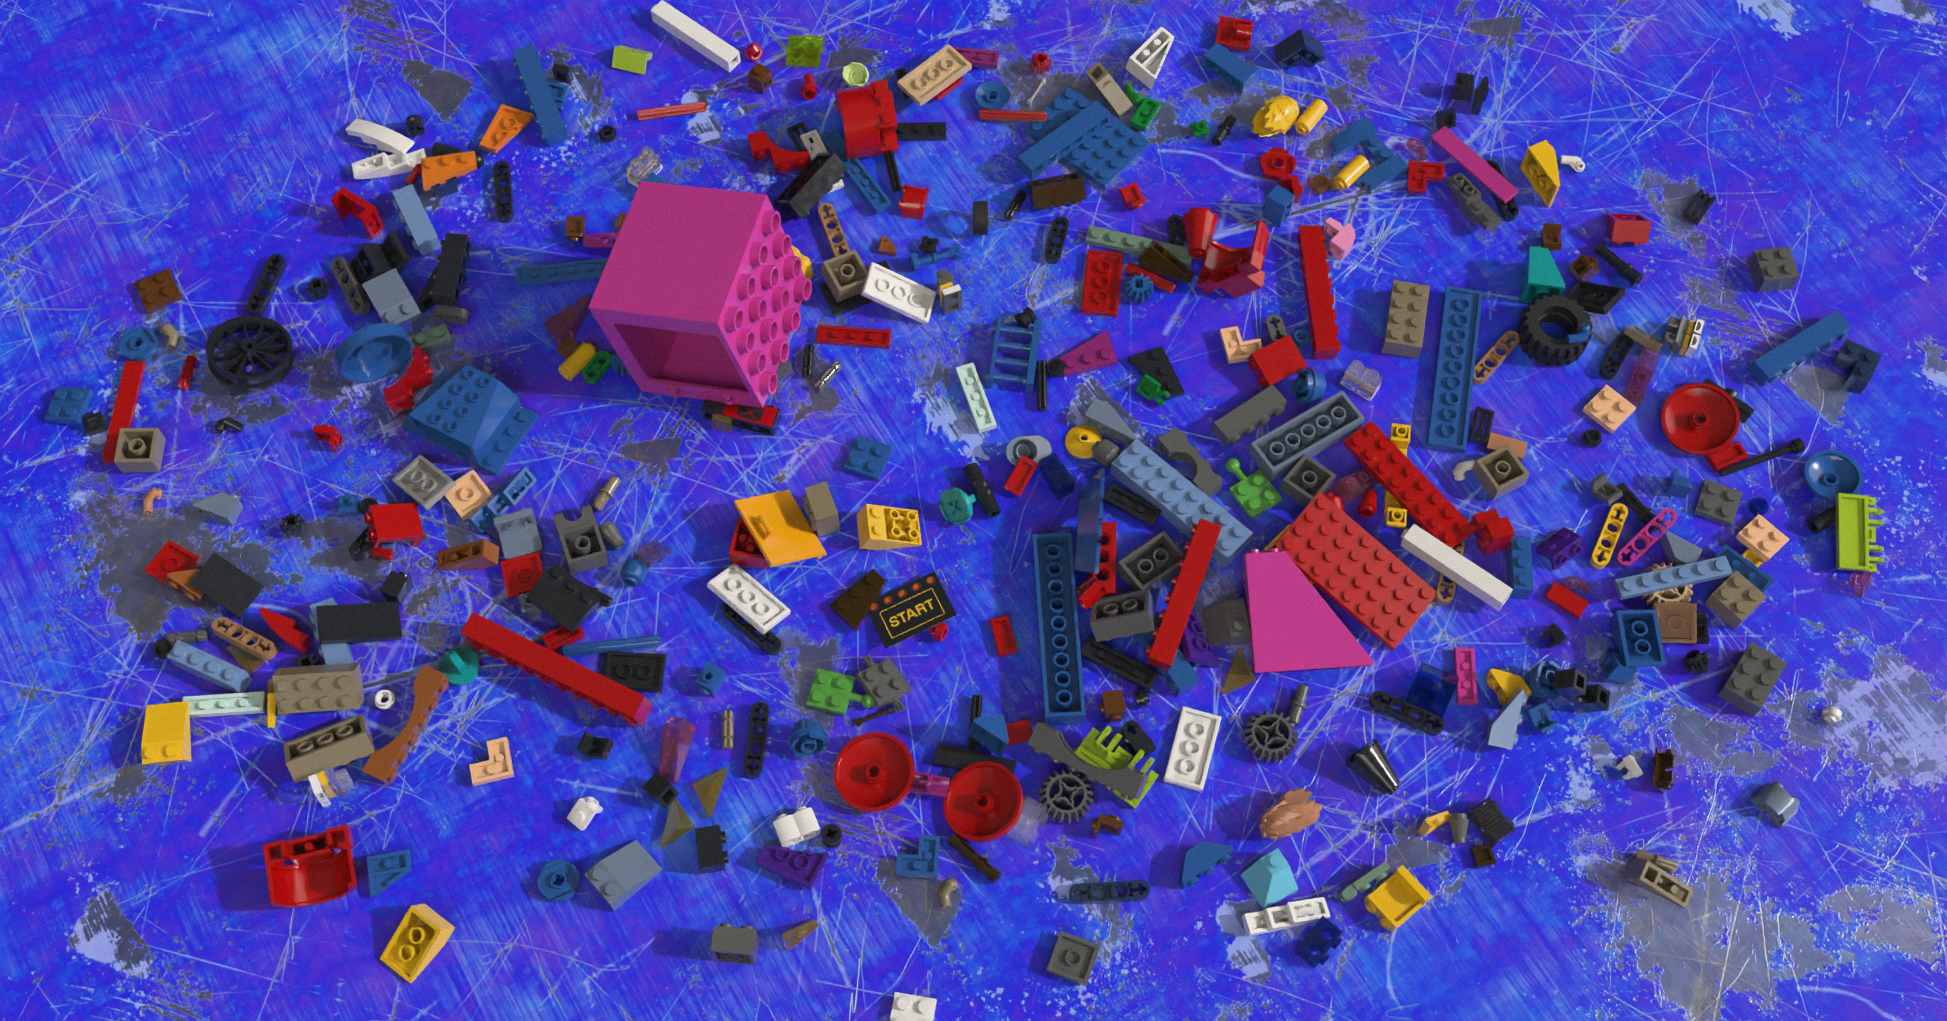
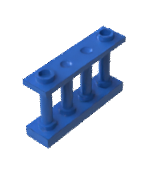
[985,316,1042,394]

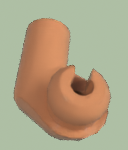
[143,487,162,515]

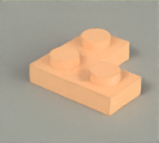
[1219,326,1263,364]
[469,737,514,786]

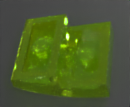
[785,35,823,68]

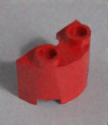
[898,184,929,220]
[1076,574,1107,610]

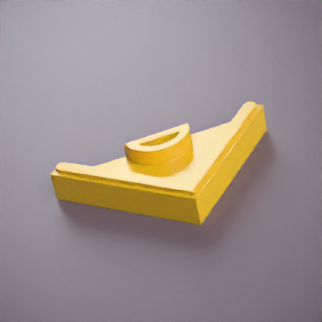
[267,679,276,728]
[1417,811,1450,837]

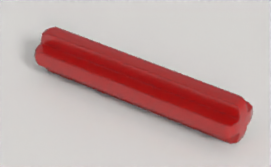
[1125,263,1176,293]

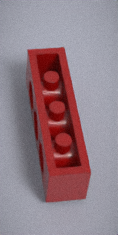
[1088,522,1117,599]

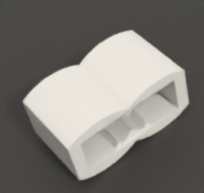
[773,807,821,847]

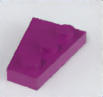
[583,232,619,248]
[1059,330,1118,377]

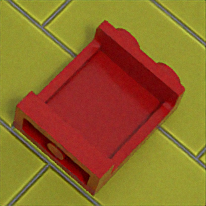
[331,187,384,240]
[1247,335,1307,389]
[364,503,424,548]

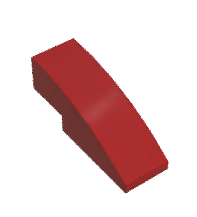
[259,607,314,655]

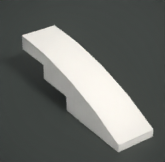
[345,119,415,155]
[351,148,427,179]
[1241,897,1331,937]

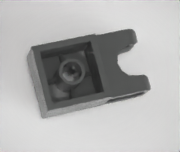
[553,504,609,575]

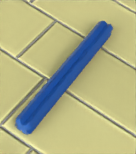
[562,635,661,656]

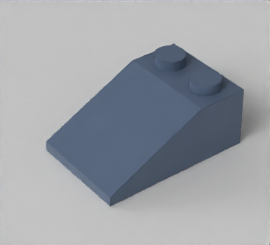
[362,268,422,326]
[584,840,663,911]

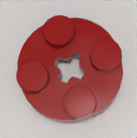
[1260,148,1296,181]

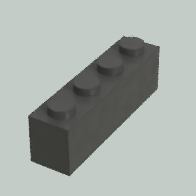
[1212,384,1287,447]

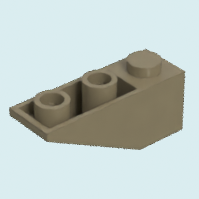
[1085,62,1133,116]

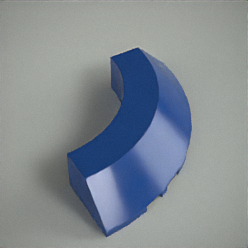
[1074,468,1105,574]

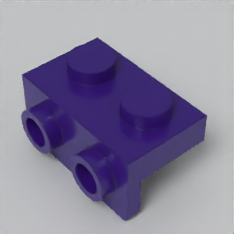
[1536,527,1583,570]

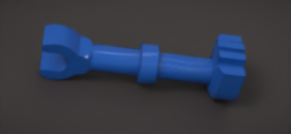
[909,244,963,271]

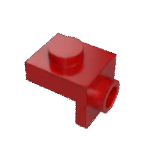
[1278,175,1303,204]
[1118,182,1147,210]
[313,424,342,452]

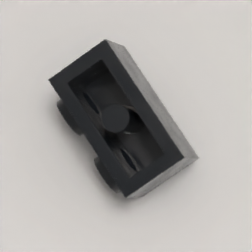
[695,825,729,874]

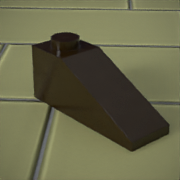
[1137,239,1195,283]

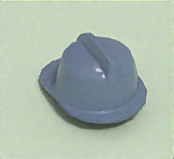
[1006,435,1052,466]

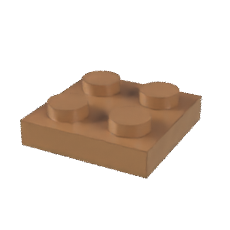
[1654,602,1697,644]

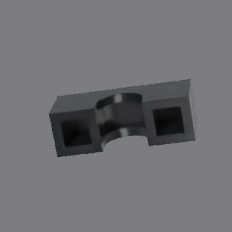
[1553,668,1610,713]

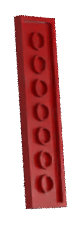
[1343,421,1476,549]

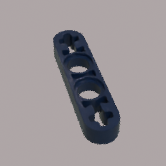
[1069,880,1150,905]

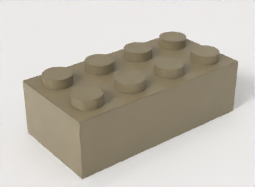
[1381,280,1430,359]
[272,663,365,714]
[283,713,375,783]

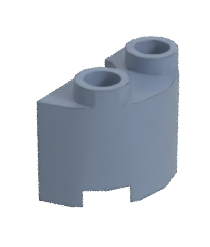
[1750,781,1800,829]

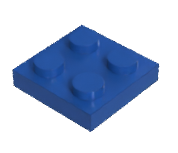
[44,387,94,424]
[843,435,893,482]

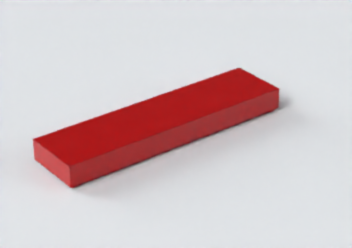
[816,325,891,349]

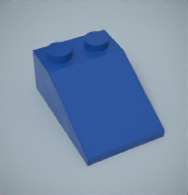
[1610,609,1666,667]

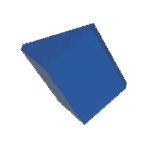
[968,714,1009,757]

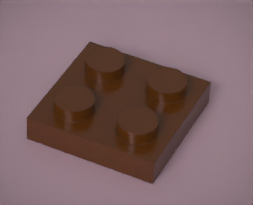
[134,268,183,314]

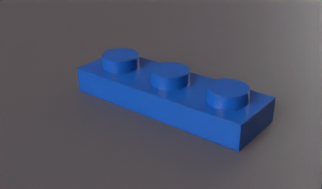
[1714,544,1774,593]

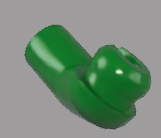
[1124,84,1144,105]

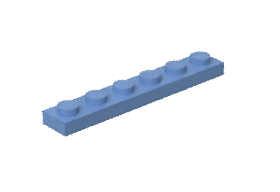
[1613,556,1733,600]

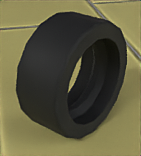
[973,201,988,235]

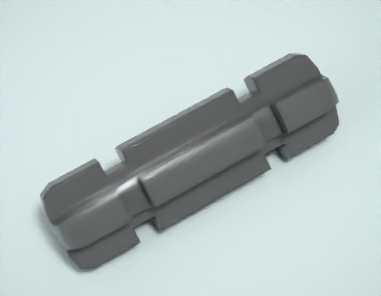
[813,361,842,392]
[167,630,208,644]

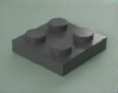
[1694,479,1743,527]
[1046,931,1100,987]

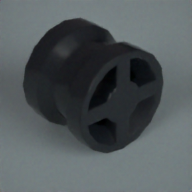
[405,115,425,137]
[1015,307,1037,328]
[821,824,842,849]

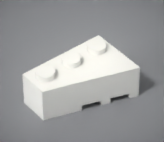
[1125,26,1174,90]

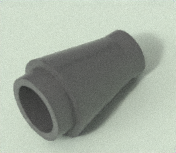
[599,521,625,550]
[1448,813,1469,844]

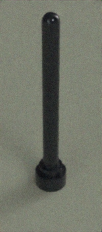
[1719,438,1805,476]

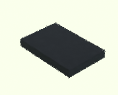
[1564,281,1626,315]
[189,552,264,618]
[604,651,667,693]

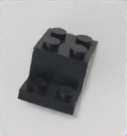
[350,231,409,295]

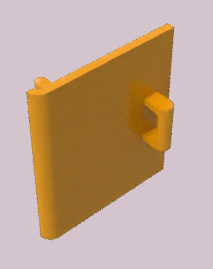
[734,490,827,567]

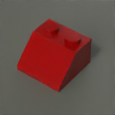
[1606,213,1651,245]

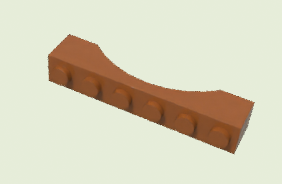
[362,665,449,786]

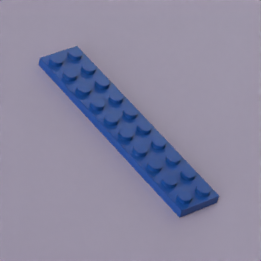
[1427,286,1483,453]

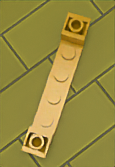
[1383,423,1411,528]

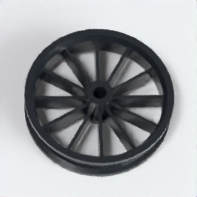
[206,316,294,390]

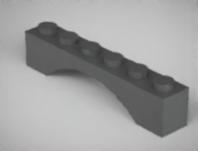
[1028,722,1149,800]

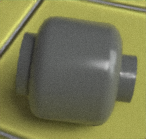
[1092,439,1120,467]

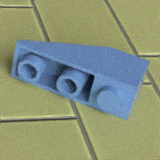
[1485,688,1527,750]

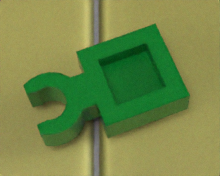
[1136,374,1170,406]

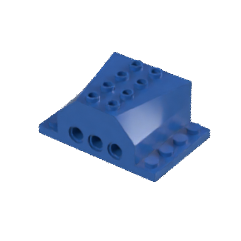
[401,364,539,476]

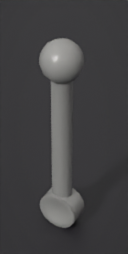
[1026,78,1046,106]

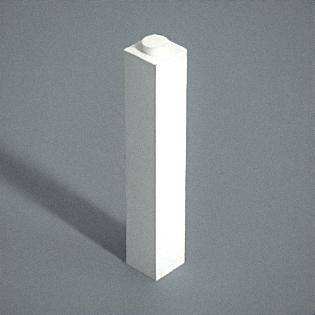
[651,0,741,73]
[1400,524,1513,611]

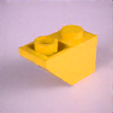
[1485,668,1532,706]

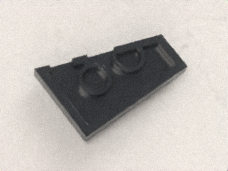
[1128,346,1184,401]

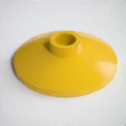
[1065,425,1102,459]

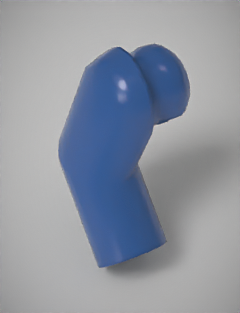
[1566,323,1591,344]

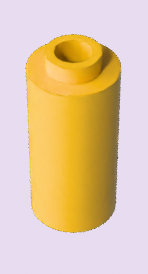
[1294,99,1328,135]
[1333,155,1369,190]
[557,342,596,381]

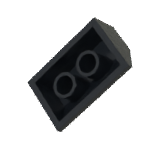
[526,563,601,635]

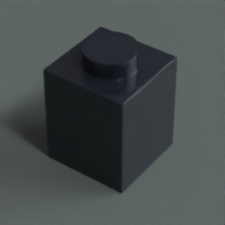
[1451,72,1474,101]
[380,570,413,605]
[642,773,679,809]

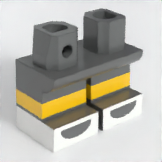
[936,269,962,315]
[1662,315,1704,358]

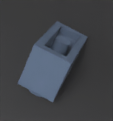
[193,493,244,526]
[1660,530,1703,567]

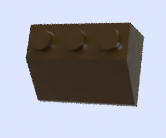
[1025,172,1087,210]

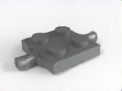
[856,655,911,713]

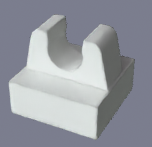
[1617,755,1644,780]

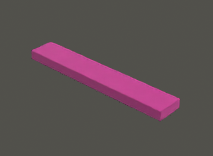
[1431,126,1518,204]

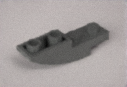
[1446,172,1502,232]

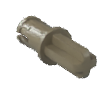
[592,476,621,511]
[1635,849,1678,874]

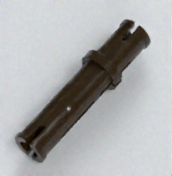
[947,833,1002,884]

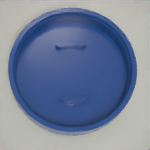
[335,323,413,383]

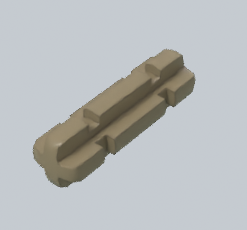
[722,710,733,749]

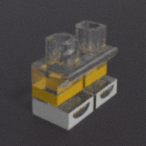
[626,146,663,188]
[1340,360,1383,401]
[308,767,355,808]

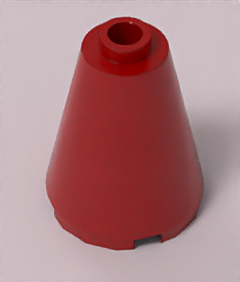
[1182,207,1218,259]

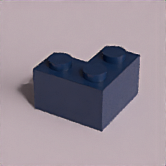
[1274,29,1325,69]
[1832,339,1882,394]

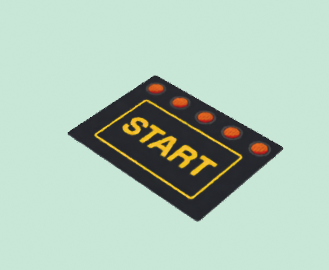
[868,572,957,648]

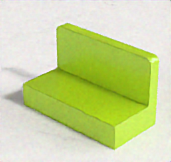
[612,45,652,74]

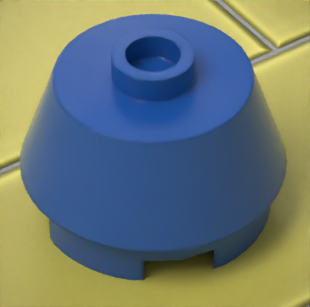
[1291,367,1326,404]
[1525,661,1561,699]
[788,719,828,759]

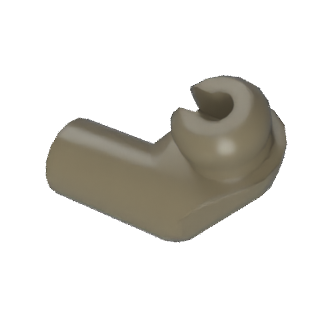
[938,878,958,909]

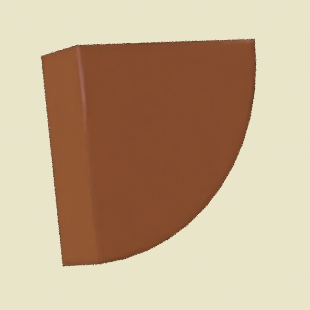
[878,236,896,256]

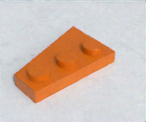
[479,104,534,154]
[421,151,477,191]

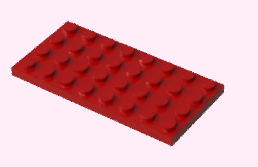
[1272,491,1436,650]

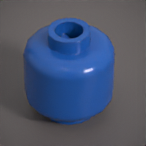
[620,557,649,587]

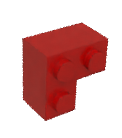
[1470,509,1515,556]
[729,519,770,569]

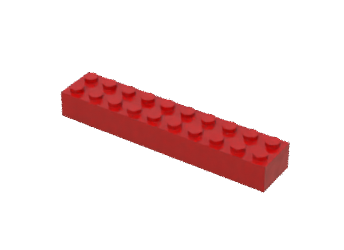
[460,612,653,727]

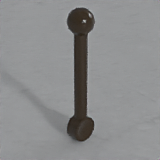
[854,706,894,727]

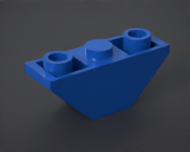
[1180,841,1234,890]

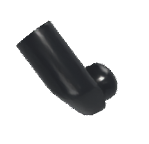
[215,417,244,433]

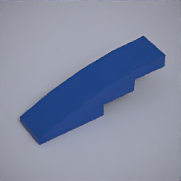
[467,466,537,534]

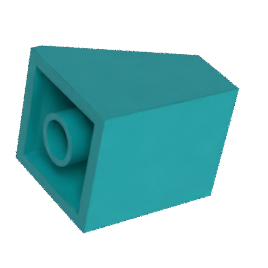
[1519,246,1565,304]

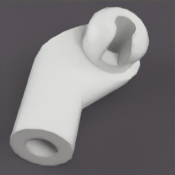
[1560,155,1585,172]
[1453,460,1475,481]

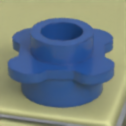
[1290,329,1311,348]

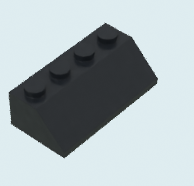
[773,153,848,219]

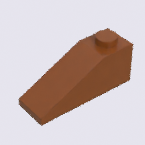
[437,539,499,571]

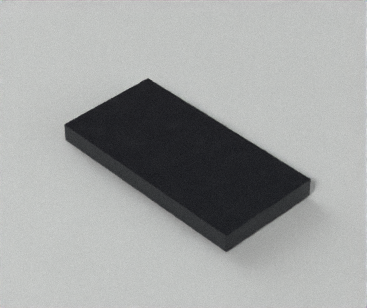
[819,260,891,317]
[316,602,402,644]

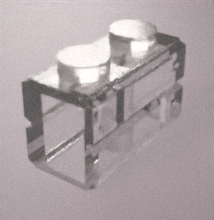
[1006,796,1049,847]

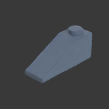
[1084,398,1136,446]

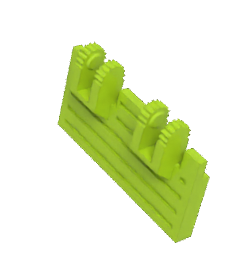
[1835,493,1884,573]
[1075,726,1159,809]

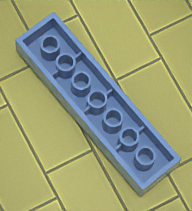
[1110,438,1253,568]

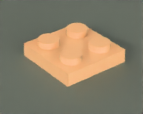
[1582,385,1637,434]
[444,469,492,520]
[1736,514,1790,563]

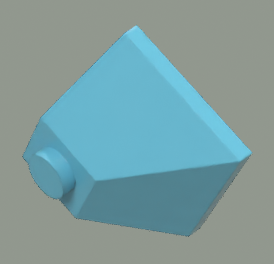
[1240,848,1298,910]

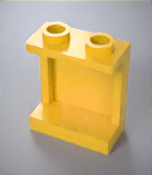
[1363,865,1432,933]

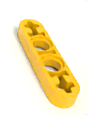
[1590,503,1628,569]

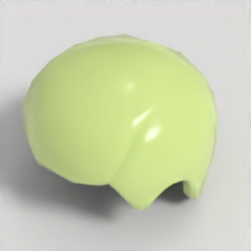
[842,62,869,88]

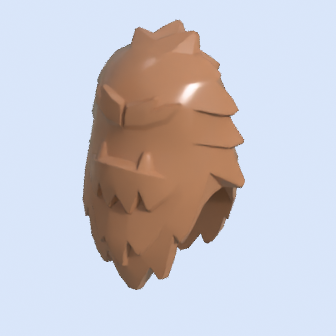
[1258,788,1322,840]

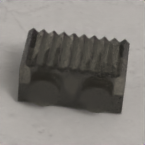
[1467,797,1515,848]

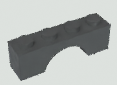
[1157,427,1222,498]

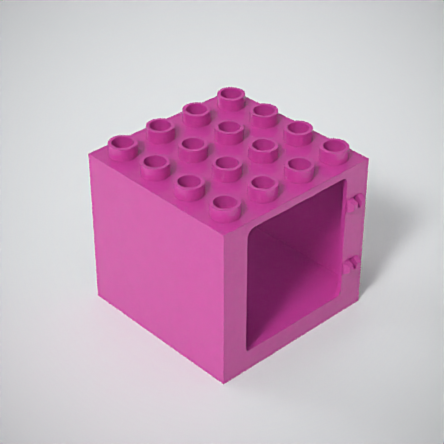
[588,181,812,408]

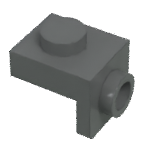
[1590,473,1623,506]

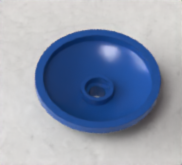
[1803,450,1863,502]

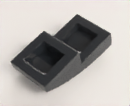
[1472,77,1489,115]

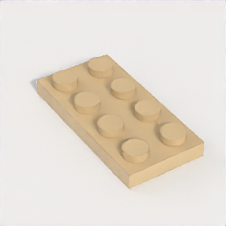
[897,44,972,107]

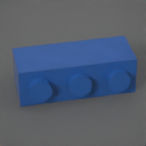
[1202,43,1257,94]
[1506,536,1534,599]

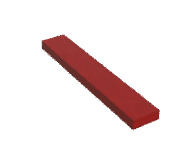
[101,361,146,463]

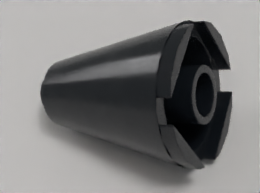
[1345,737,1400,795]

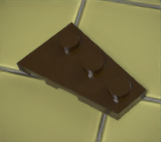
[829,569,887,633]

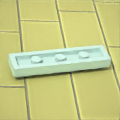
[956,363,997,433]
[183,691,266,718]

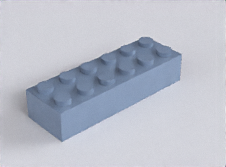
[1248,390,1365,482]

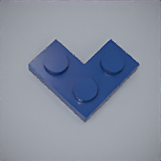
[896,835,940,879]

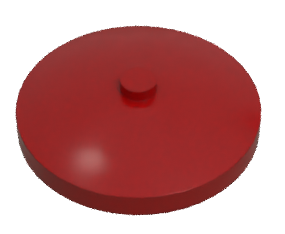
[1660,383,1740,456]
[833,732,915,813]
[943,761,1024,843]

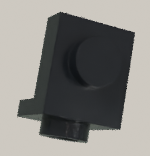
[1688,613,1709,645]
[577,732,614,761]

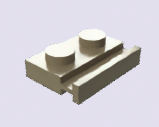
[1624,324,1664,353]

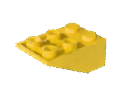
[856,504,922,550]

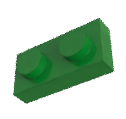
[1130,96,1162,132]

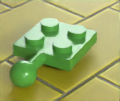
[1225,458,1283,520]
[806,668,875,716]

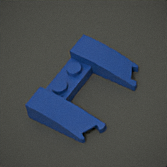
[1329,117,1409,193]

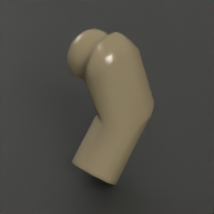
[160,323,179,349]

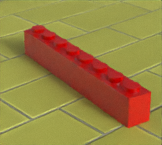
[1297,225,1341,360]
[1145,518,1222,671]

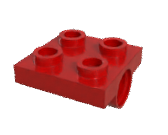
[1215,16,1254,52]

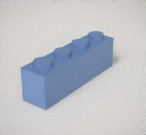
[392,184,441,255]
[309,597,354,665]
[167,640,253,693]

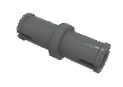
[1288,684,1310,726]

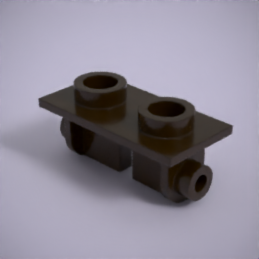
[1651,748,1676,793]

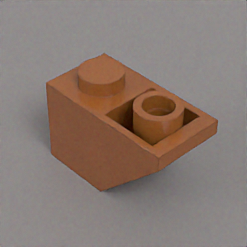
[166,569,204,602]

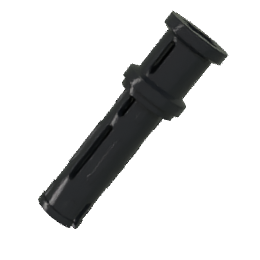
[1594,243,1645,287]
[1617,482,1664,534]

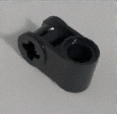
[1120,720,1156,760]

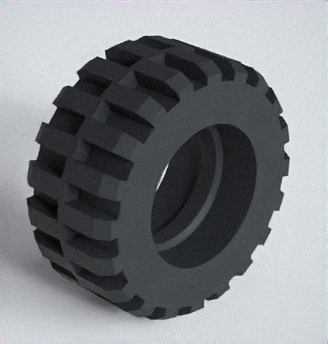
[1517,295,1593,367]

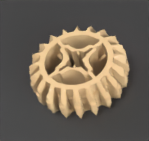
[1641,562,1693,610]

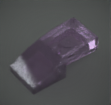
[633,541,672,568]

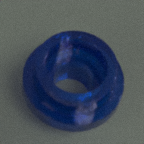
[1748,497,1768,516]

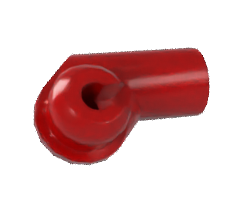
[404,164,422,186]

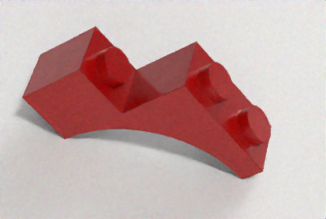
[747,131,810,174]
[384,346,434,414]

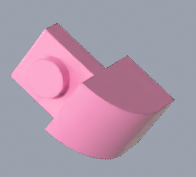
[1323,217,1355,261]

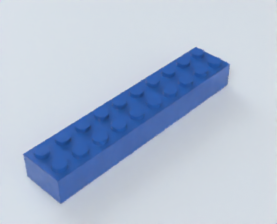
[1032,533,1086,725]

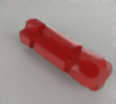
[177,355,198,390]
[360,544,394,561]

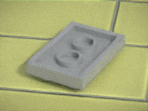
[392,455,456,510]

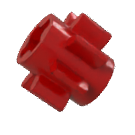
[1030,53,1051,75]

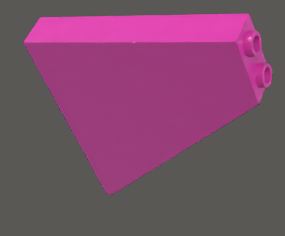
[1242,548,1374,674]

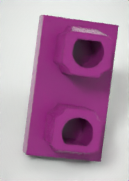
[910,771,950,799]

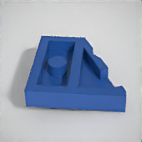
[367,850,412,897]

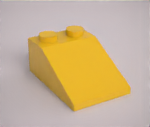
[1520,140,1560,208]
[141,701,192,766]
[380,904,455,983]

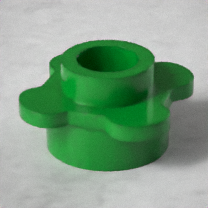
[1190,120,1210,138]

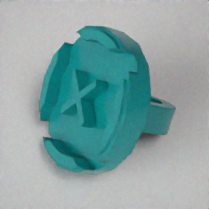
[939,487,977,525]
[439,647,480,686]

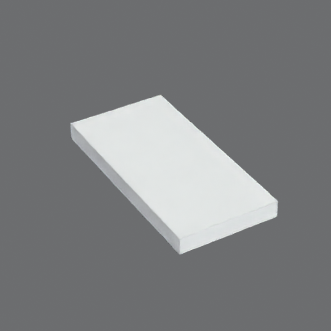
[861,262,937,325]
[707,563,791,634]
[1163,706,1222,792]

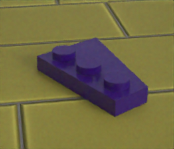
[1181,611,1221,668]
[755,845,830,891]

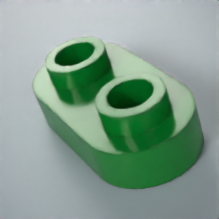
[582,351,612,384]

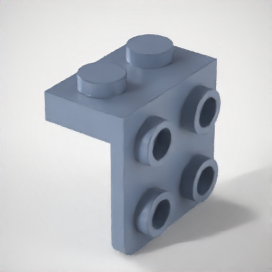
[493,508,543,560]

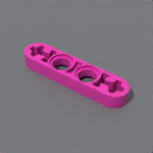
[1616,508,1677,567]

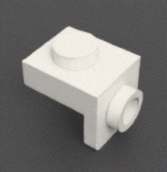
[567,797,603,831]

